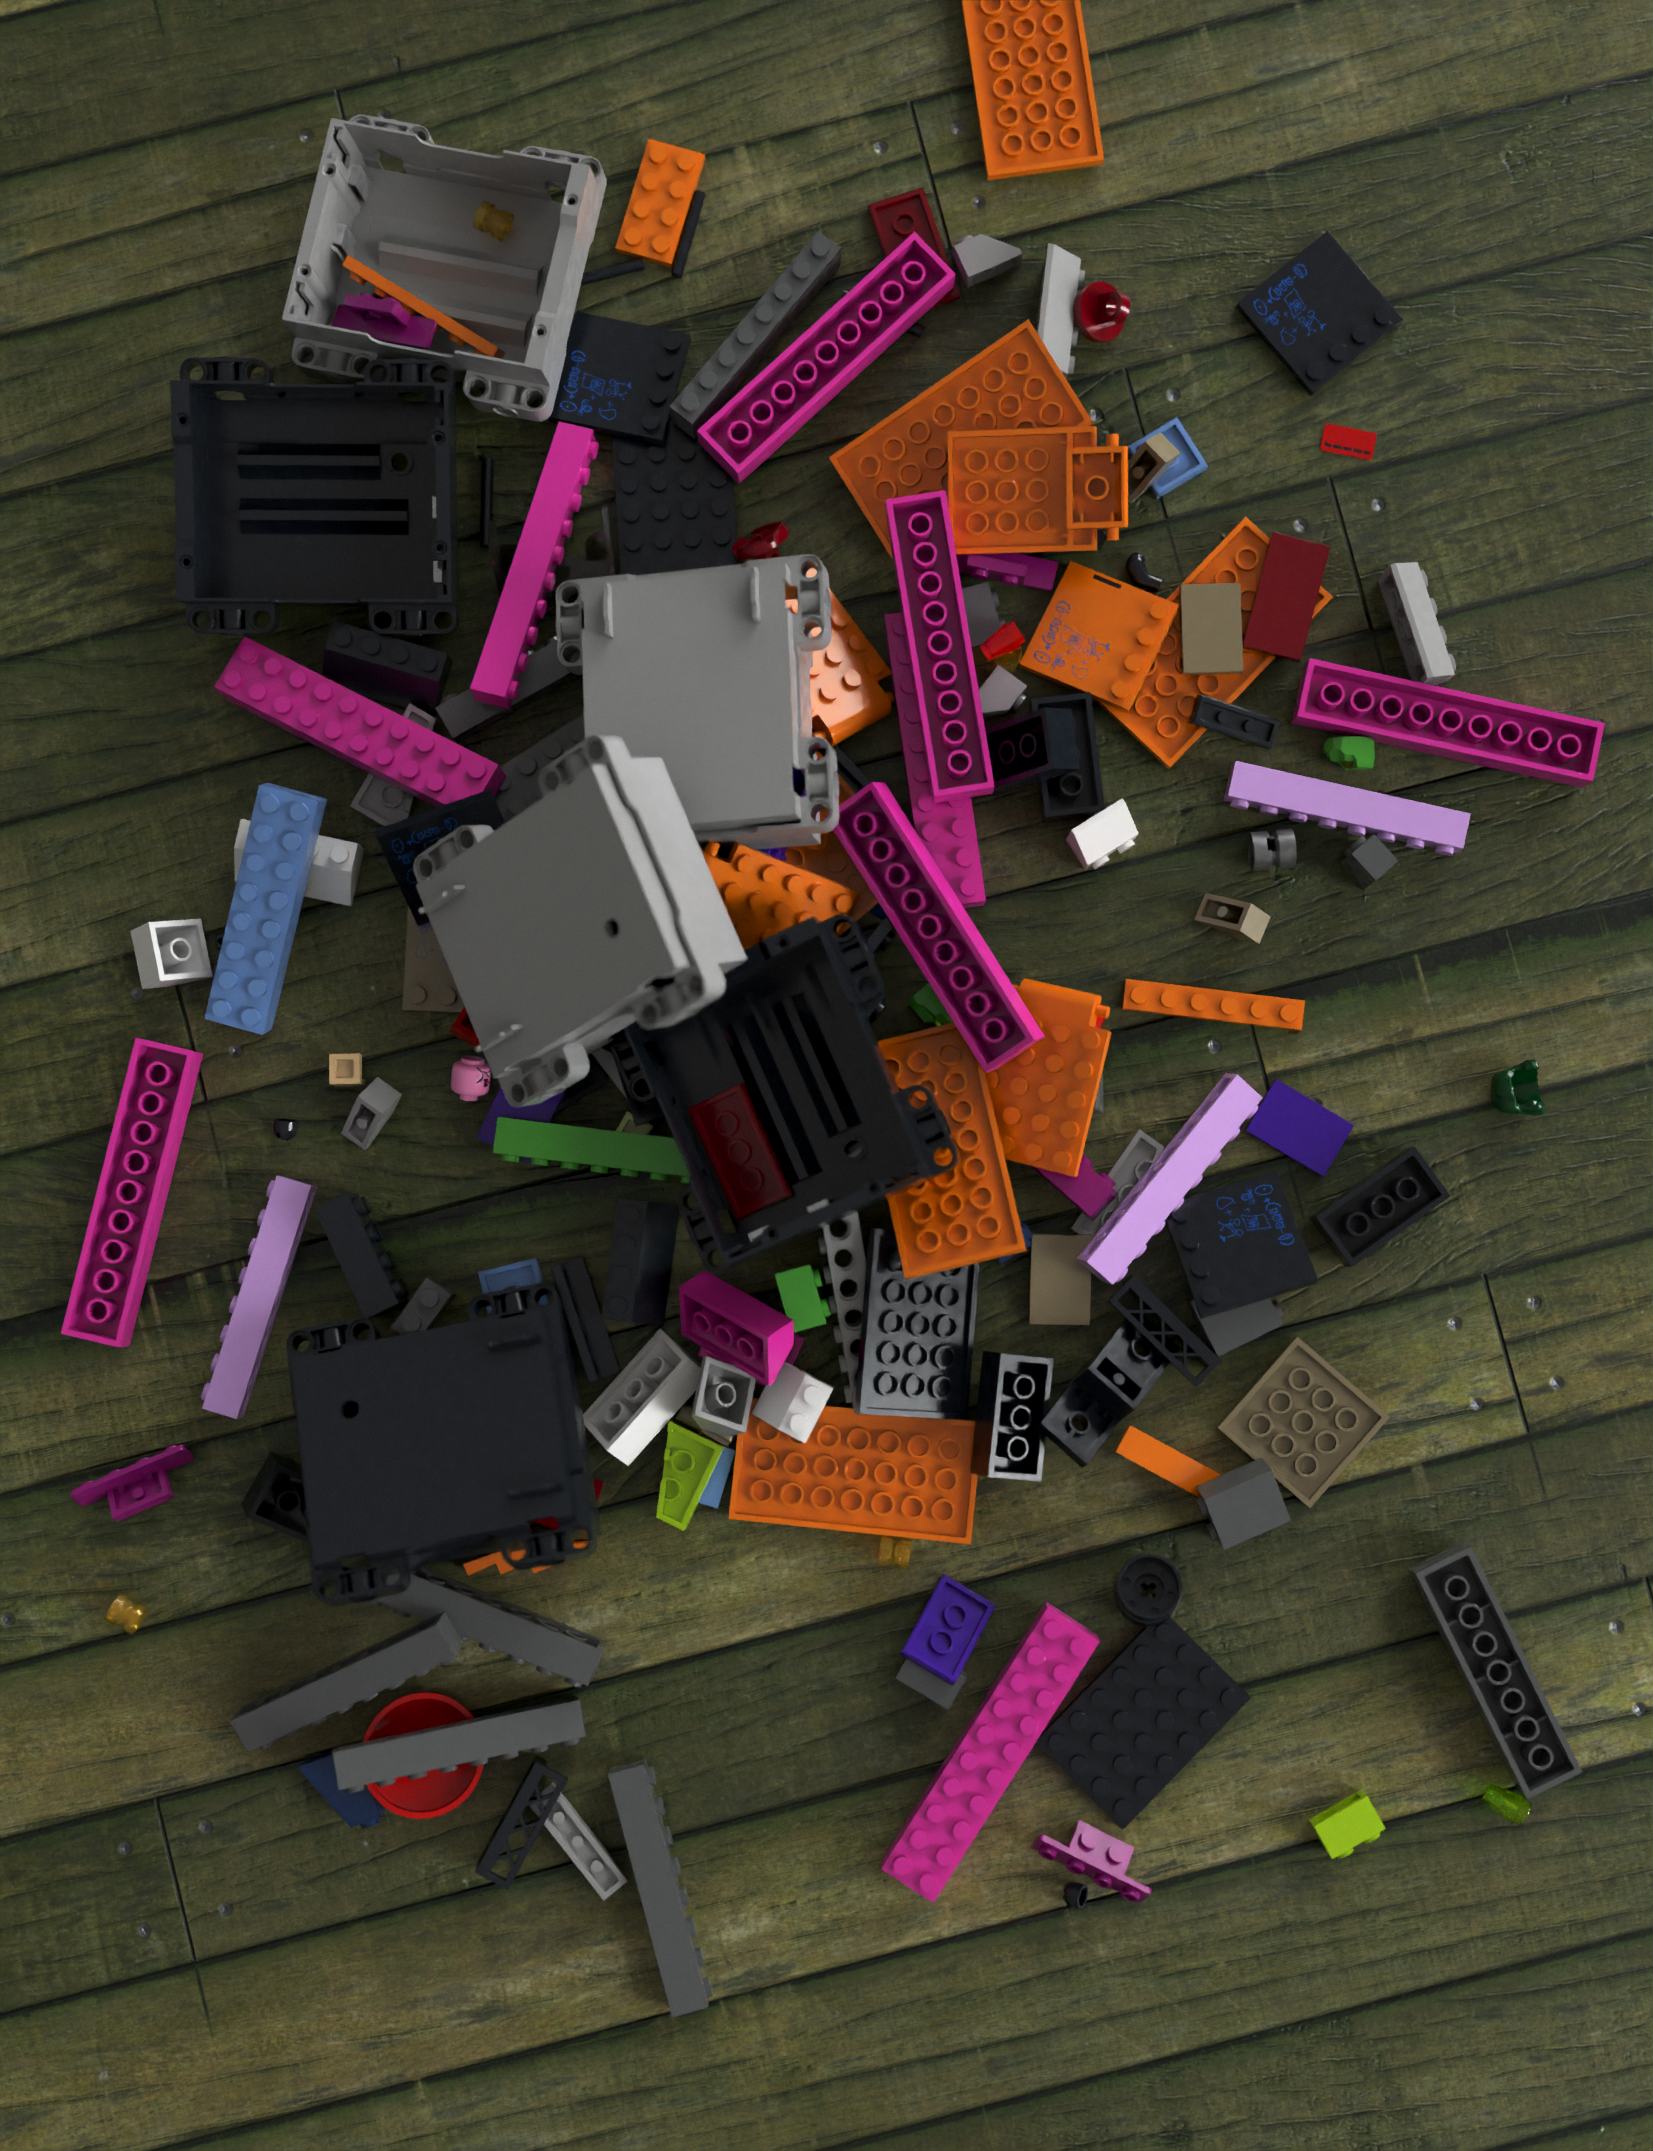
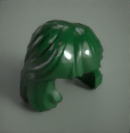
[1490,1059,1545,1116]

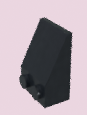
[241,1451,308,1543]

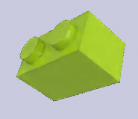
[1309,1790,1386,1859]

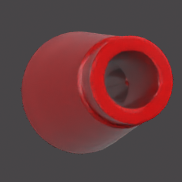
[979,621,1026,661]

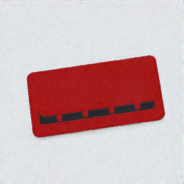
[1320,423,1377,460]

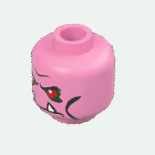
[450,1055,491,1101]

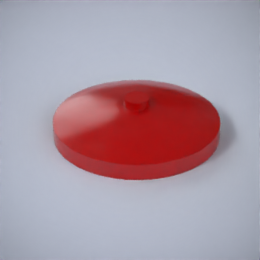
[362,1691,484,1819]

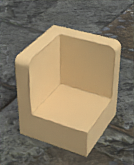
[329,1053,366,1087]

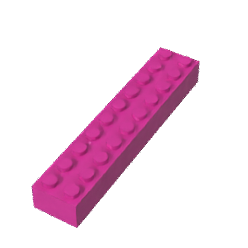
[697,232,956,484]
[885,490,995,803]
[884,612,986,908]
[214,636,506,808]
[1291,658,1605,788]
[825,782,1045,1073]
[61,1038,203,1348]
[881,1601,1100,1903]

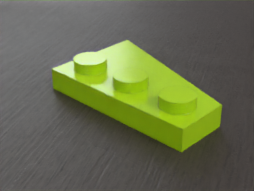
[656,1420,724,1531]

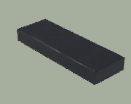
[1188,694,1281,749]

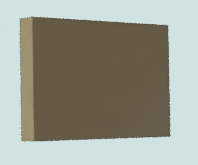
[1179,583,1243,675]
[1029,1233,1093,1325]

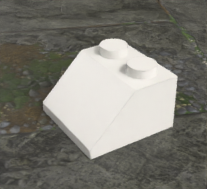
[1066,798,1139,869]
[131,919,213,989]
[752,1362,834,1443]

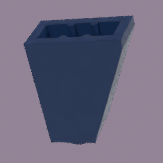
[299,1741,386,1829]

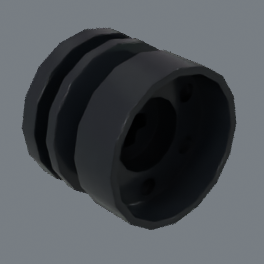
[1114,1554,1183,1627]

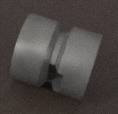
[1247,829,1297,871]

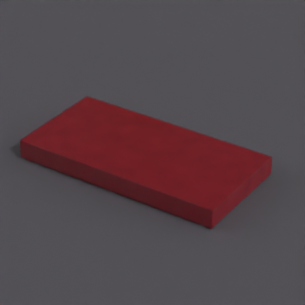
[867,187,960,309]
[1242,532,1331,663]
[688,1083,793,1221]

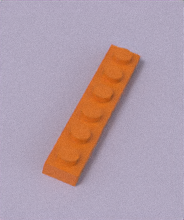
[342,255,506,359]
[1121,979,1305,1031]

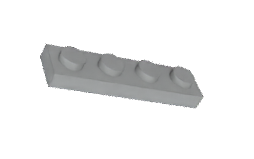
[529,1782,629,1901]

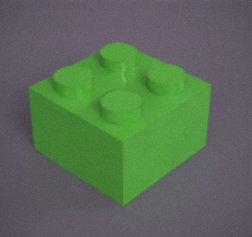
[775,1264,831,1333]

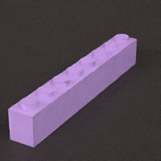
[1224,761,1471,856]
[1076,1073,1263,1285]
[201,1175,317,1419]

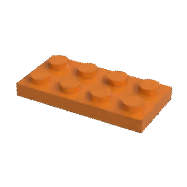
[615,139,705,268]

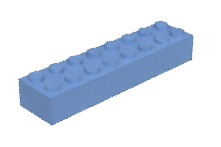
[204,783,327,1035]

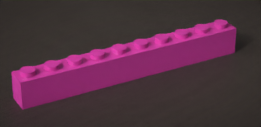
[470,421,599,709]

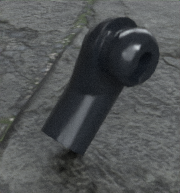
[1126,552,1162,592]

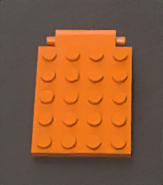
[947,426,1128,555]
[785,567,895,747]
[700,840,859,950]
[985,978,1112,1177]

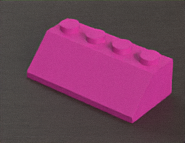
[679,1270,794,1386]

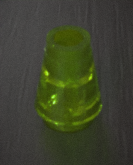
[1482,1783,1532,1825]

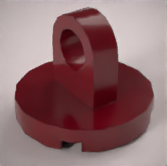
[1073,281,1131,343]
[732,521,790,560]

